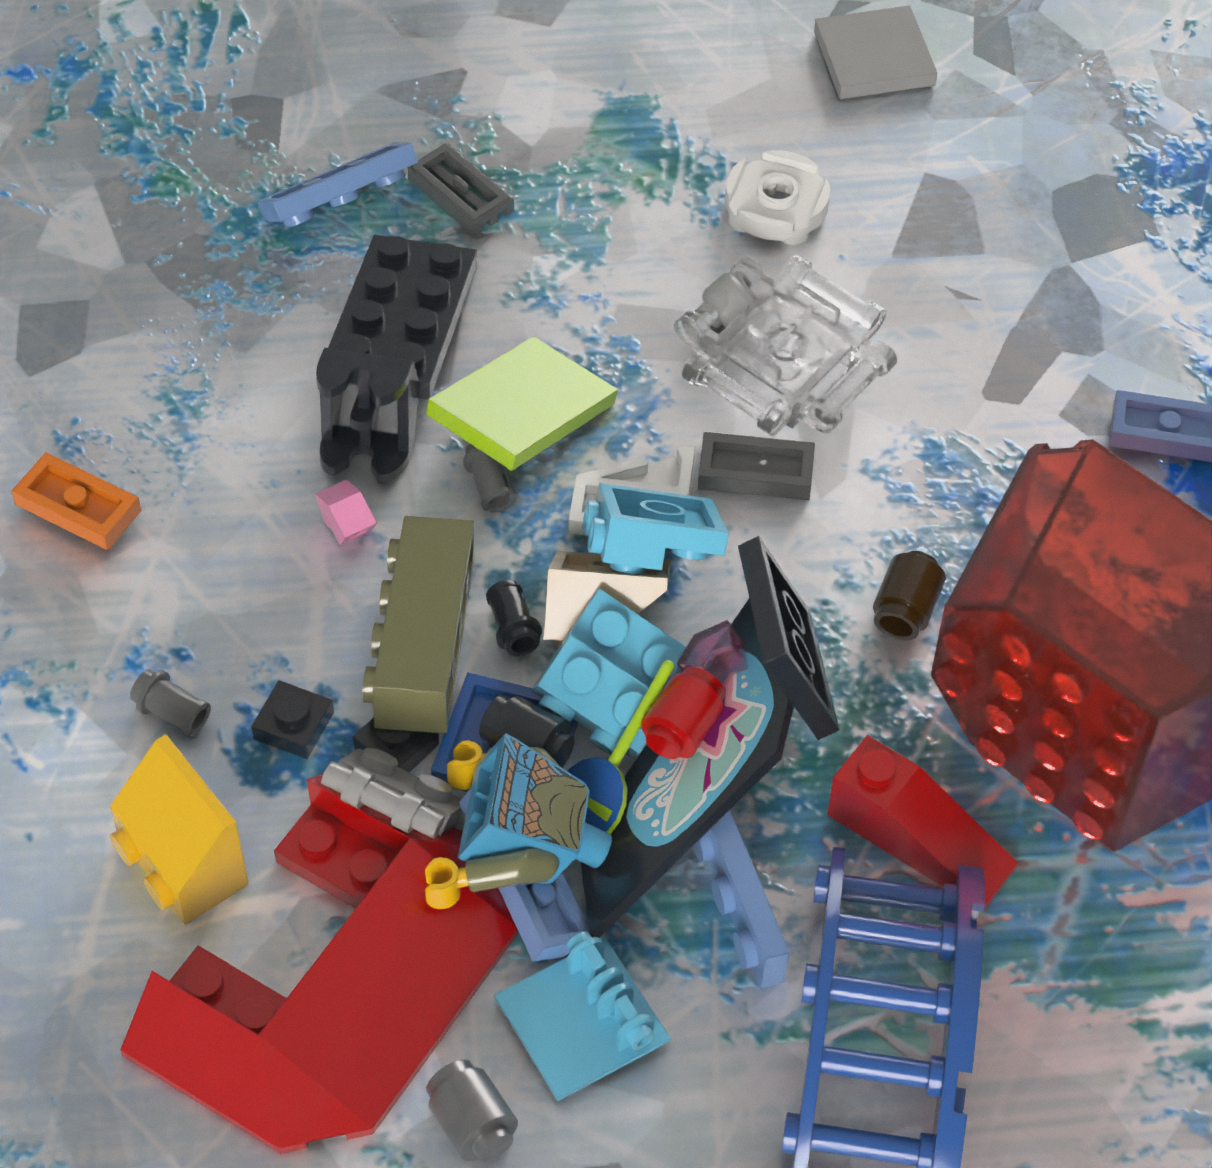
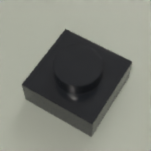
[251,680,334,759]
[353,717,440,773]

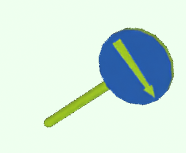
[567,660,674,834]

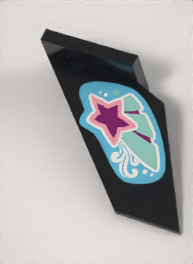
[580,536,840,938]

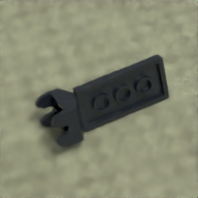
[316,235,477,483]

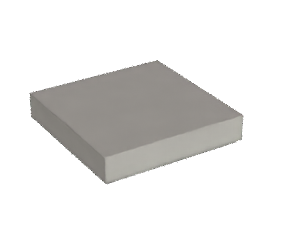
[814,5,938,99]

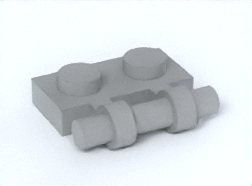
[321,748,463,839]

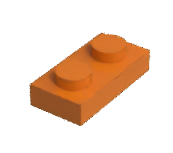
[11,452,141,551]

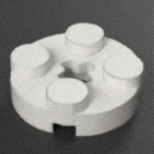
[725,150,830,245]

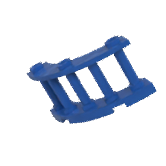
[781,847,985,1168]

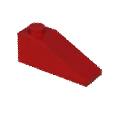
[827,734,1018,911]

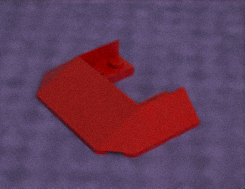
[120,774,518,1154]

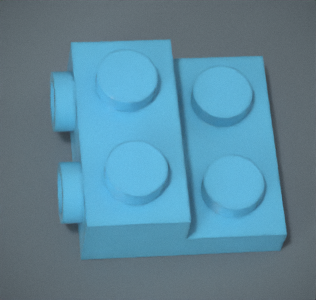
[582,483,729,574]
[531,588,699,758]

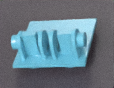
[494,931,671,1101]

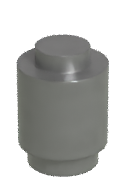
[426,1059,518,1162]

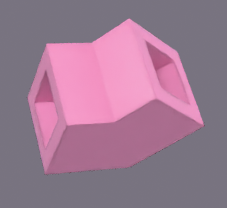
[315,479,377,546]

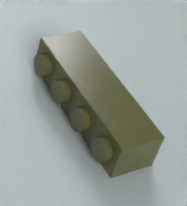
[363,516,474,734]

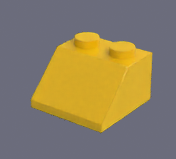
[110,734,249,925]

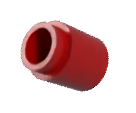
[641,666,725,759]

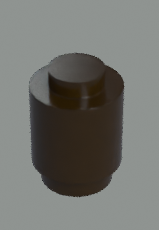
[873,551,946,640]

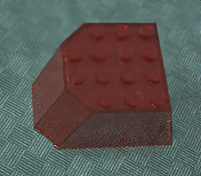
[931,439,1212,852]

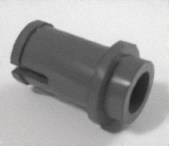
[463,444,517,513]
[130,669,211,737]

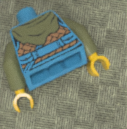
[425,733,612,909]

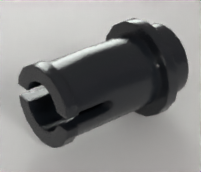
[486,580,542,656]

